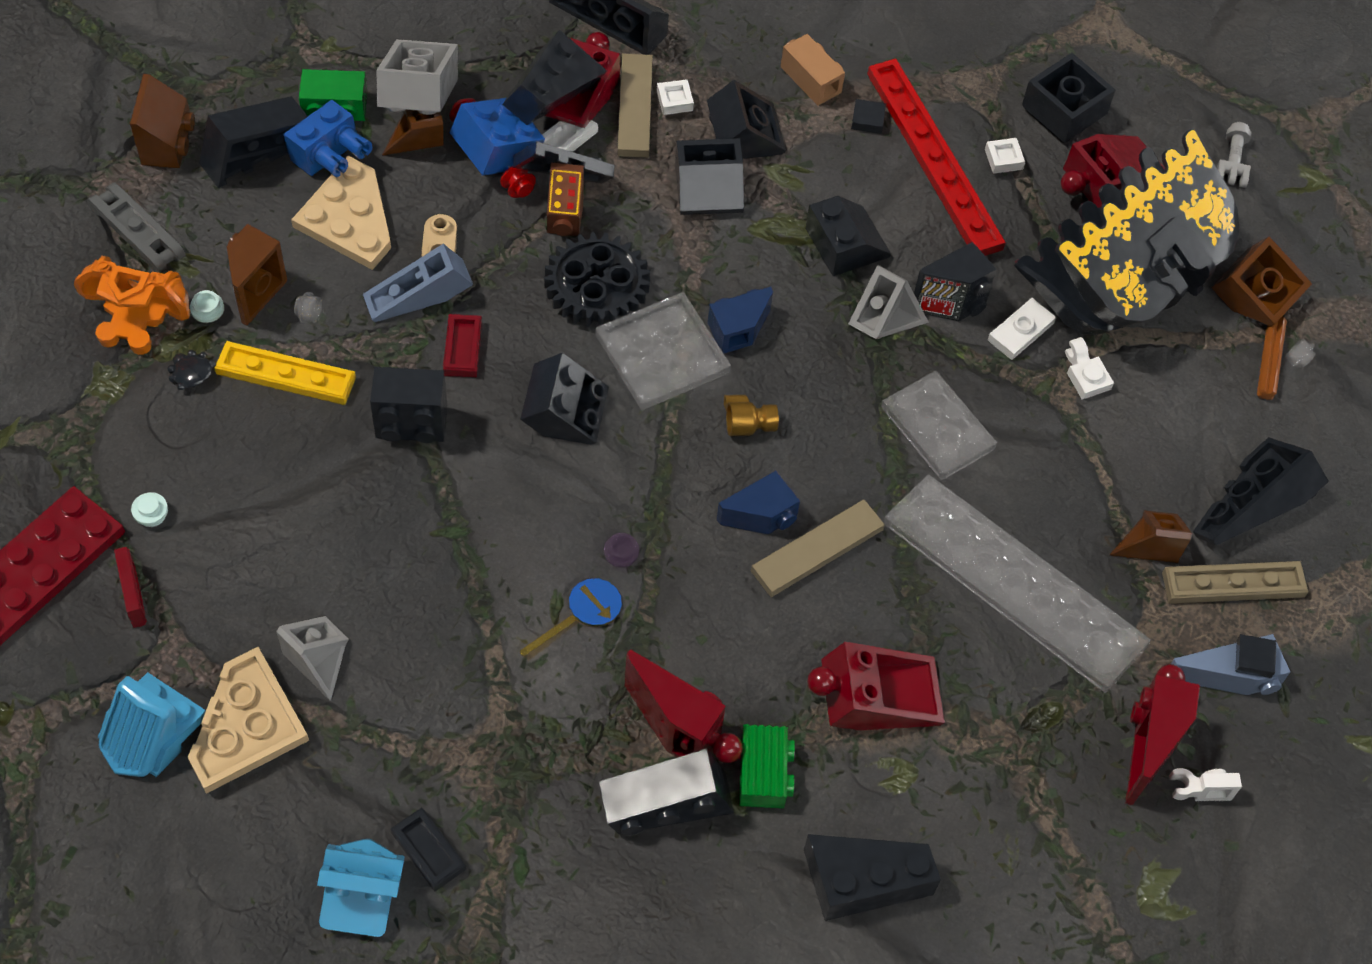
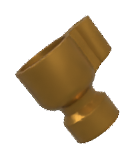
[724,395,779,436]

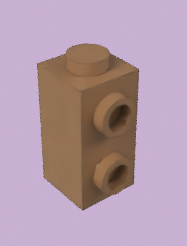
[781,34,845,106]

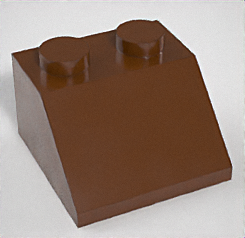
[130,74,195,168]
[227,223,288,326]
[1211,236,1312,326]

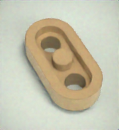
[422,214,457,257]

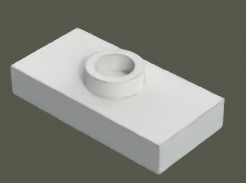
[542,120,598,152]
[988,298,1056,360]

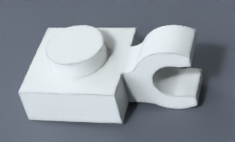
[1065,337,1114,400]
[1169,768,1242,801]

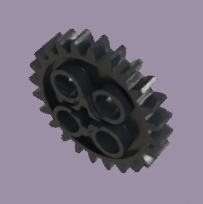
[544,232,650,328]

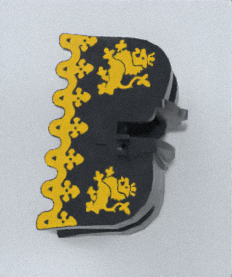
[1014,129,1239,335]

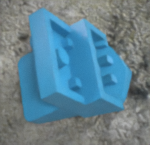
[98,672,206,777]
[317,838,405,937]

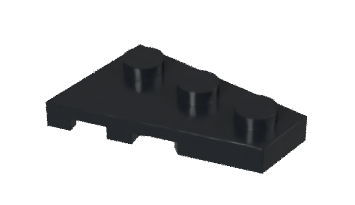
[513,141,615,184]

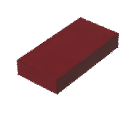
[443,314,482,378]
[114,547,147,628]

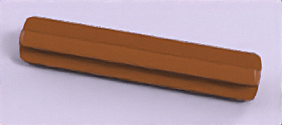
[1257,316,1287,400]

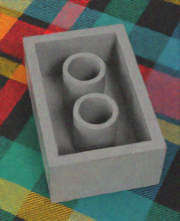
[376,39,458,115]

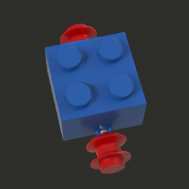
[449,98,545,198]

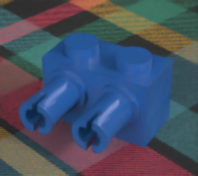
[284,100,372,177]

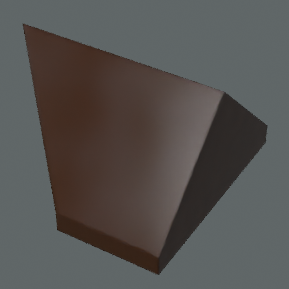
[382,109,444,156]
[1110,510,1192,563]

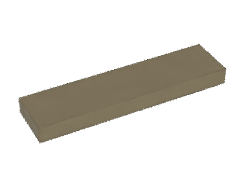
[617,53,653,158]
[751,499,885,597]
[1162,561,1308,604]

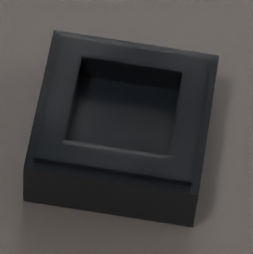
[851,99,886,134]
[1235,634,1276,678]

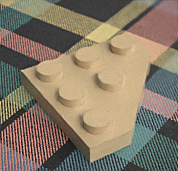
[291,156,391,270]
[188,647,309,794]

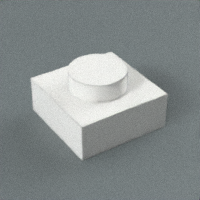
[657,80,694,115]
[985,138,1025,174]

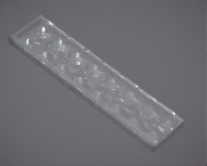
[883,474,1151,693]

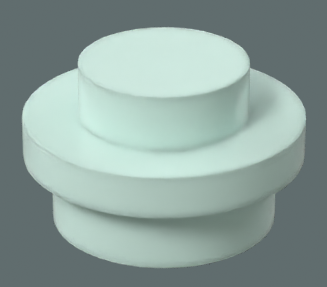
[190,290,224,323]
[131,492,168,527]

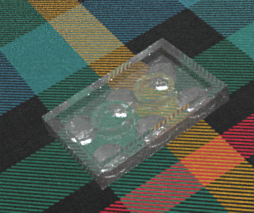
[881,371,997,480]

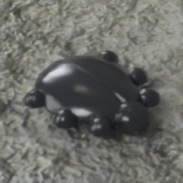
[167,350,216,390]

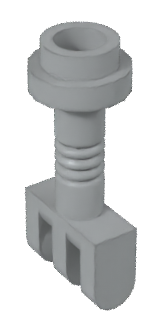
[1217,122,1252,188]

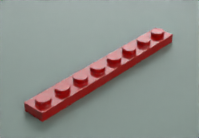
[867,58,1006,256]

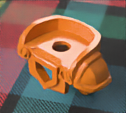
[74,256,190,355]

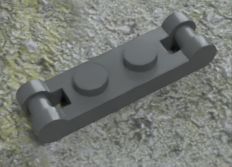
[87,182,185,273]

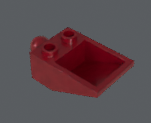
[545,32,621,128]
[1061,134,1165,208]
[807,642,945,731]
[624,649,742,763]
[1125,664,1200,805]

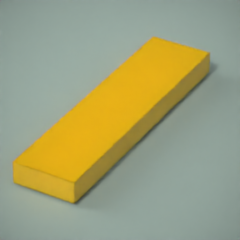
[215,341,356,405]

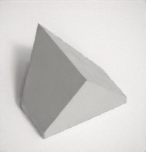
[848,265,929,339]
[276,616,349,701]

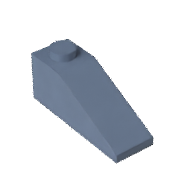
[363,244,473,322]
[1171,634,1290,695]

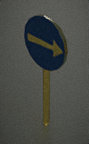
[520,578,622,656]

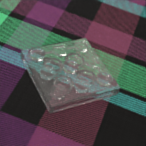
[596,292,731,411]

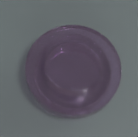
[604,533,639,567]

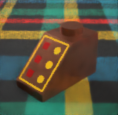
[547,162,584,236]

